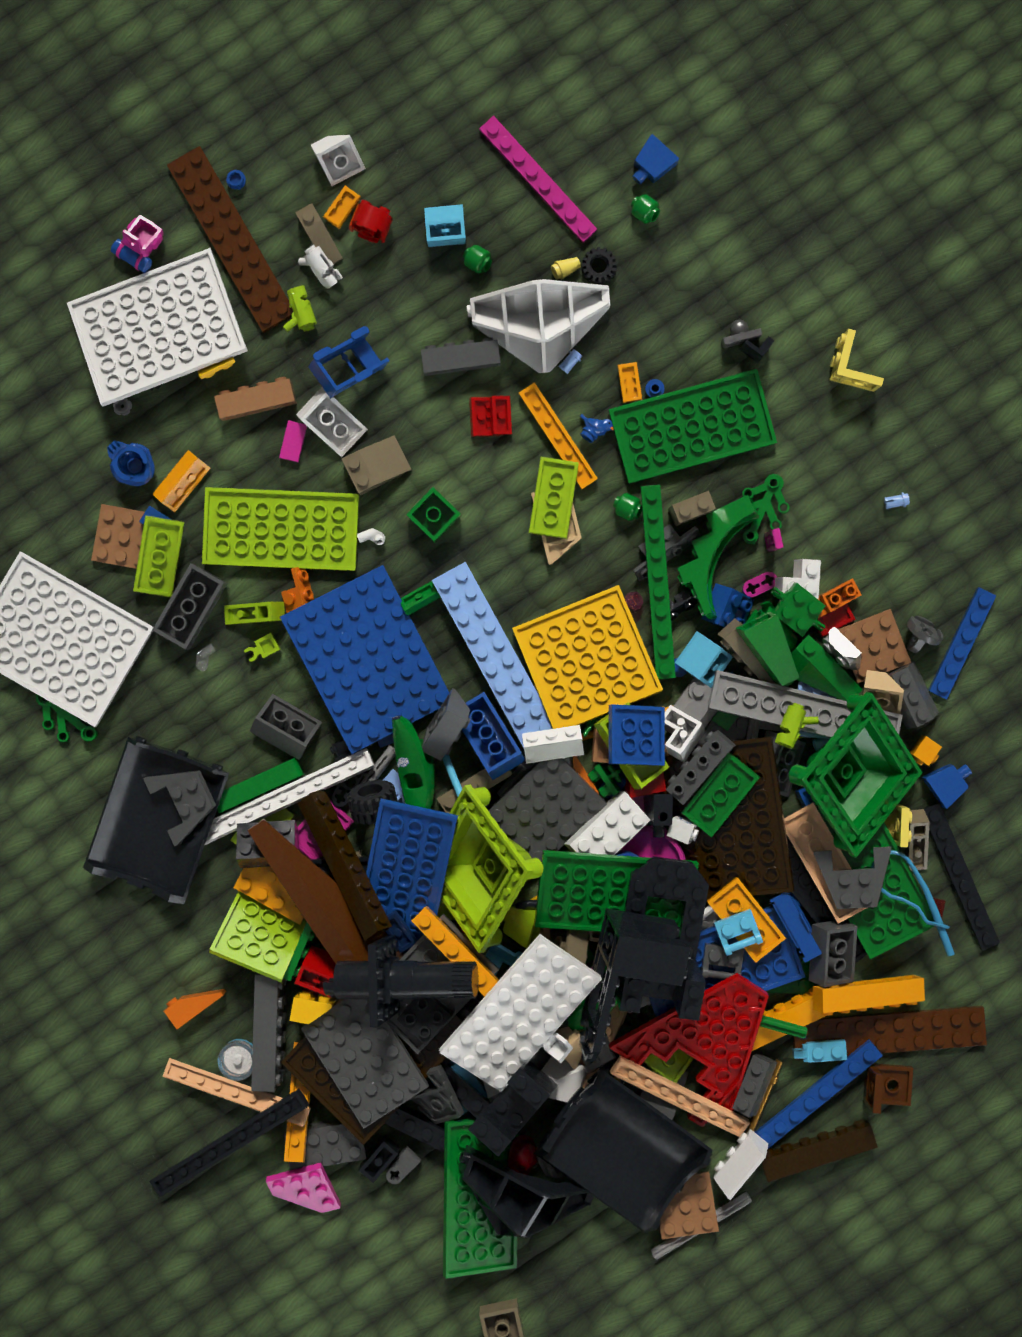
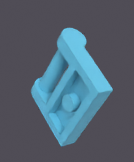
[713,909,763,956]

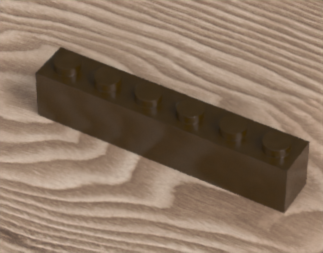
[761,1120,878,1182]

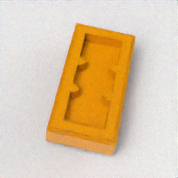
[323,185,361,229]
[617,362,642,404]

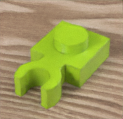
[244,633,281,662]

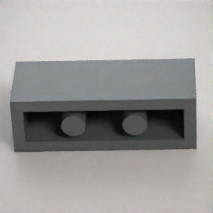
[732,1054,778,1117]

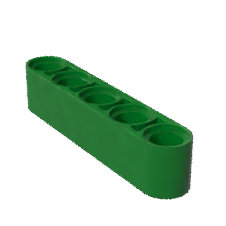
[217,758,304,813]

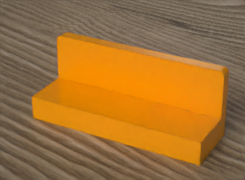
[153,450,211,513]

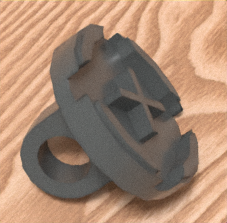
[907,616,943,653]

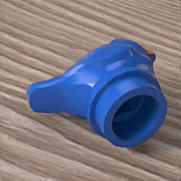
[580,414,614,443]

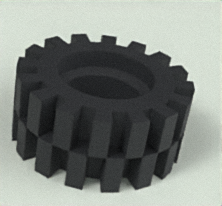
[582,247,617,285]

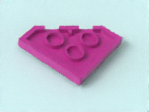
[266,1163,341,1213]

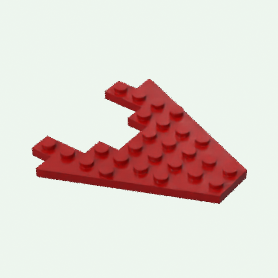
[609,973,769,1128]

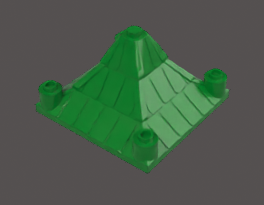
[789,692,923,858]

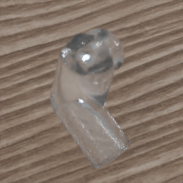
[196,643,216,671]

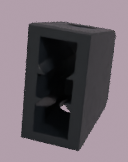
[643,794,673,837]

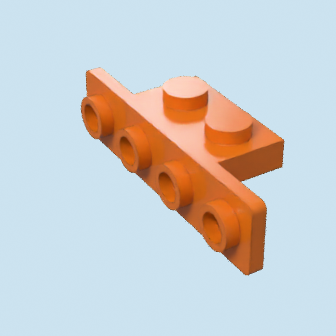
[281,567,314,613]

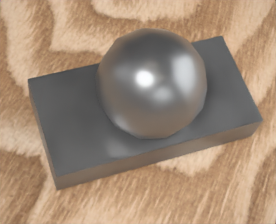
[721,320,762,348]

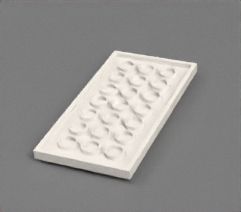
[439,934,602,1092]

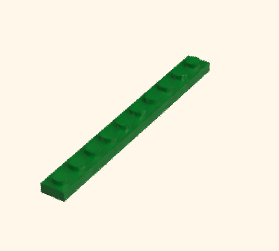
[640,485,676,679]

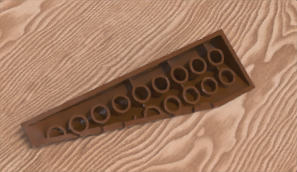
[247,819,404,964]

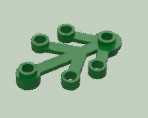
[742,474,790,545]
[36,694,98,742]

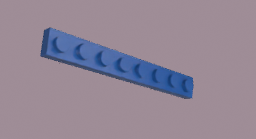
[755,1039,883,1148]

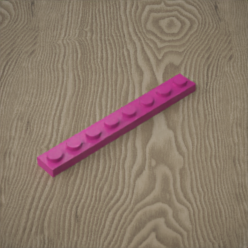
[479,115,597,243]

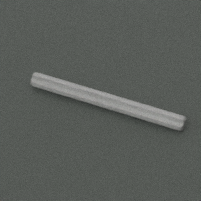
[651,1192,752,1259]

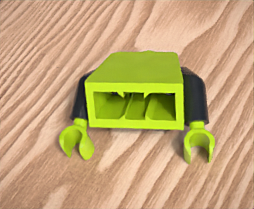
[503,900,541,950]

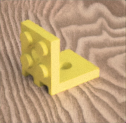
[830,329,884,392]
[884,804,912,847]

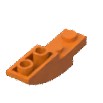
[793,578,861,632]

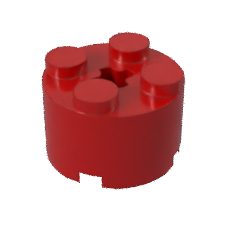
[349,200,393,243]

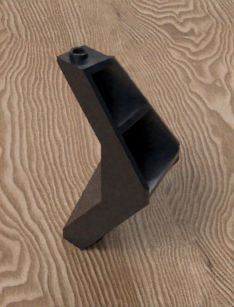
[458,1145,594,1239]

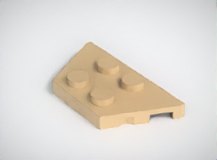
[531,492,582,565]

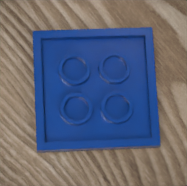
[609,704,665,766]

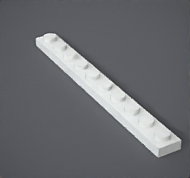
[205,748,375,845]

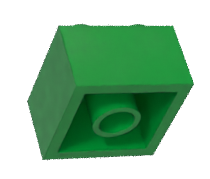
[406,487,462,543]

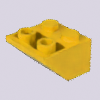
[289,990,337,1024]

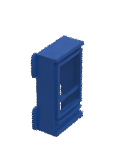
[308,326,390,399]
[770,892,822,962]

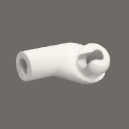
[357,528,385,545]

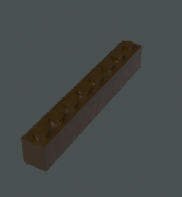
[298,790,392,941]

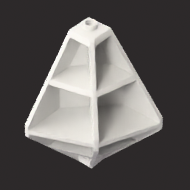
[467,279,610,373]

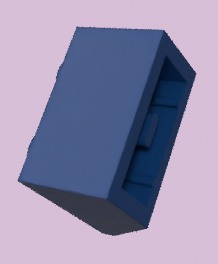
[701,583,754,629]

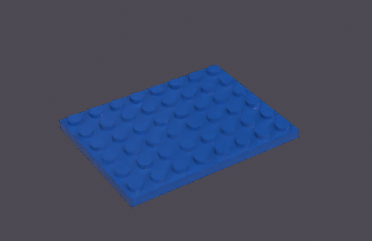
[280,565,449,754]

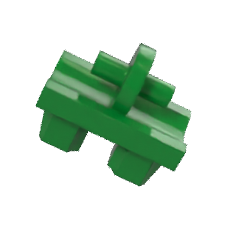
[588,763,622,798]

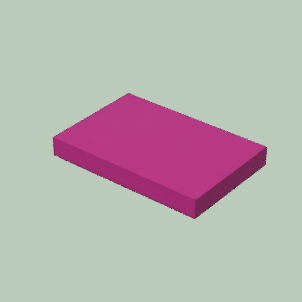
[298,797,354,859]

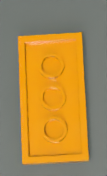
[233,866,304,925]
[707,877,786,963]

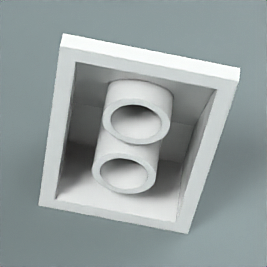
[296,387,368,457]

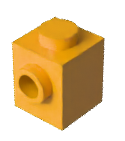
[910,735,942,766]

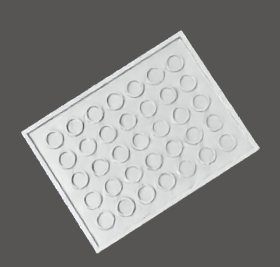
[67,248,248,406]
[0,551,154,727]

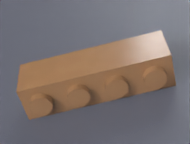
[214,377,297,421]

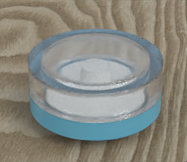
[218,1039,253,1081]

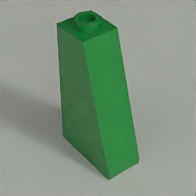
[736,612,799,686]

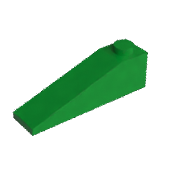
[791,635,863,701]

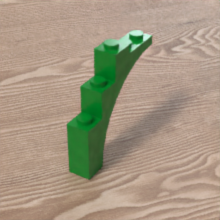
[677,495,759,620]

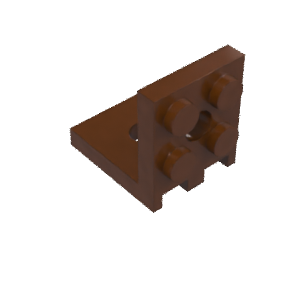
[863,1063,913,1114]

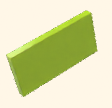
[529,457,579,539]
[133,515,184,598]

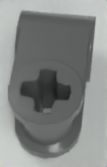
[386,1146,421,1184]

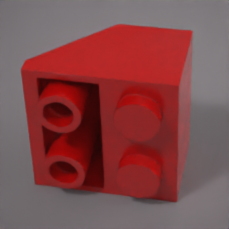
[294,945,336,998]

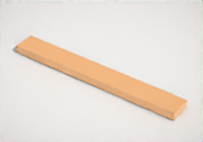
[610,1056,750,1137]
[162,1058,311,1127]

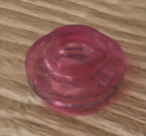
[625,592,643,611]

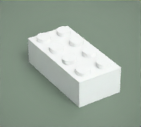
[564,791,650,855]

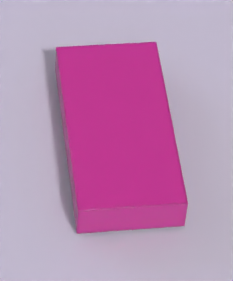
[279,420,307,463]

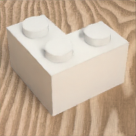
[774,559,821,599]
[665,705,705,763]

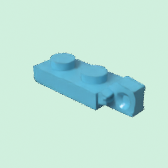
[792,1039,847,1063]

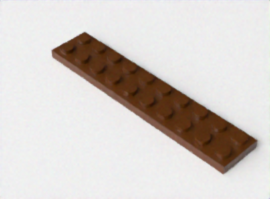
[167,146,293,333]
[793,1006,987,1060]

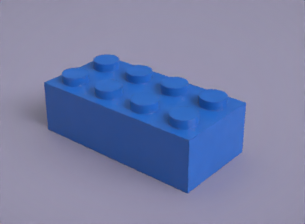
[462,692,526,781]

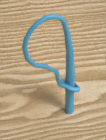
[871,850,955,957]

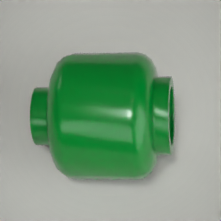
[631,194,660,224]
[463,245,493,274]
[613,493,642,521]

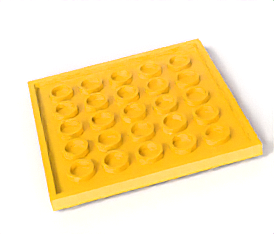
[512,585,663,729]

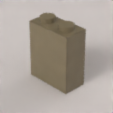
[668,491,716,526]

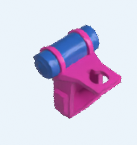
[111,215,163,273]

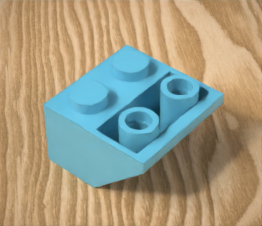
[424,204,466,247]
[675,631,733,688]

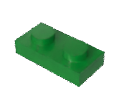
[401,581,441,616]

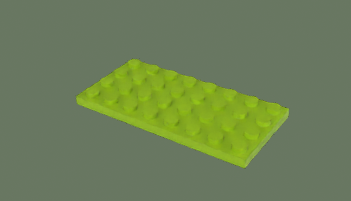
[202,487,359,571]

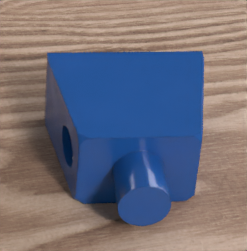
[632,134,679,184]
[921,764,972,809]

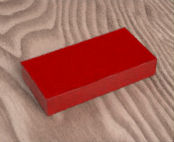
[816,604,856,637]

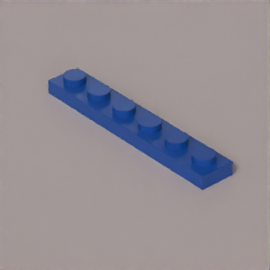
[928,587,996,699]

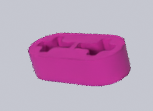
[742,572,777,597]

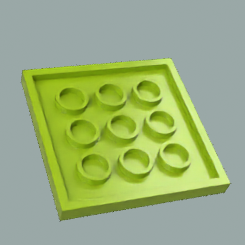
[209,891,307,982]

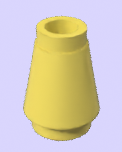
[551,257,581,280]

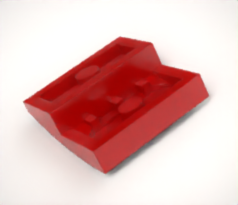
[469,396,512,437]

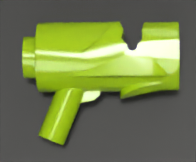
[283,285,317,332]
[775,703,819,749]

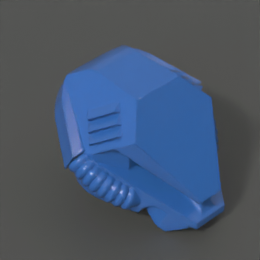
[107,440,155,486]

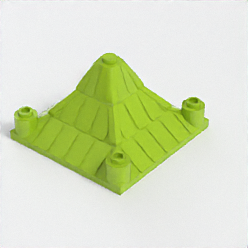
[441,784,544,953]

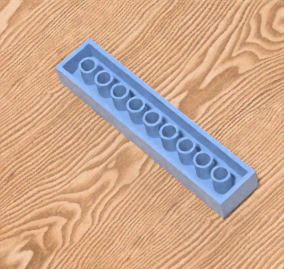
[432,562,553,748]

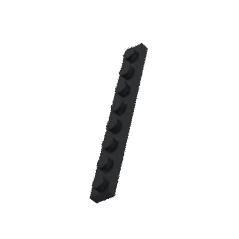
[923,802,1000,951]

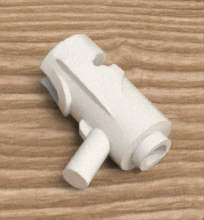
[298,244,343,289]

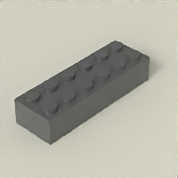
[251,973,288,1092]

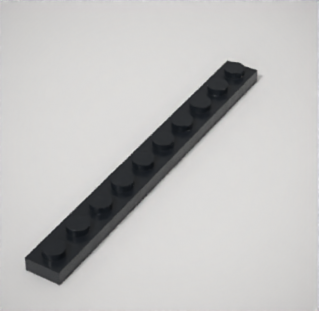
[149,1089,310,1198]

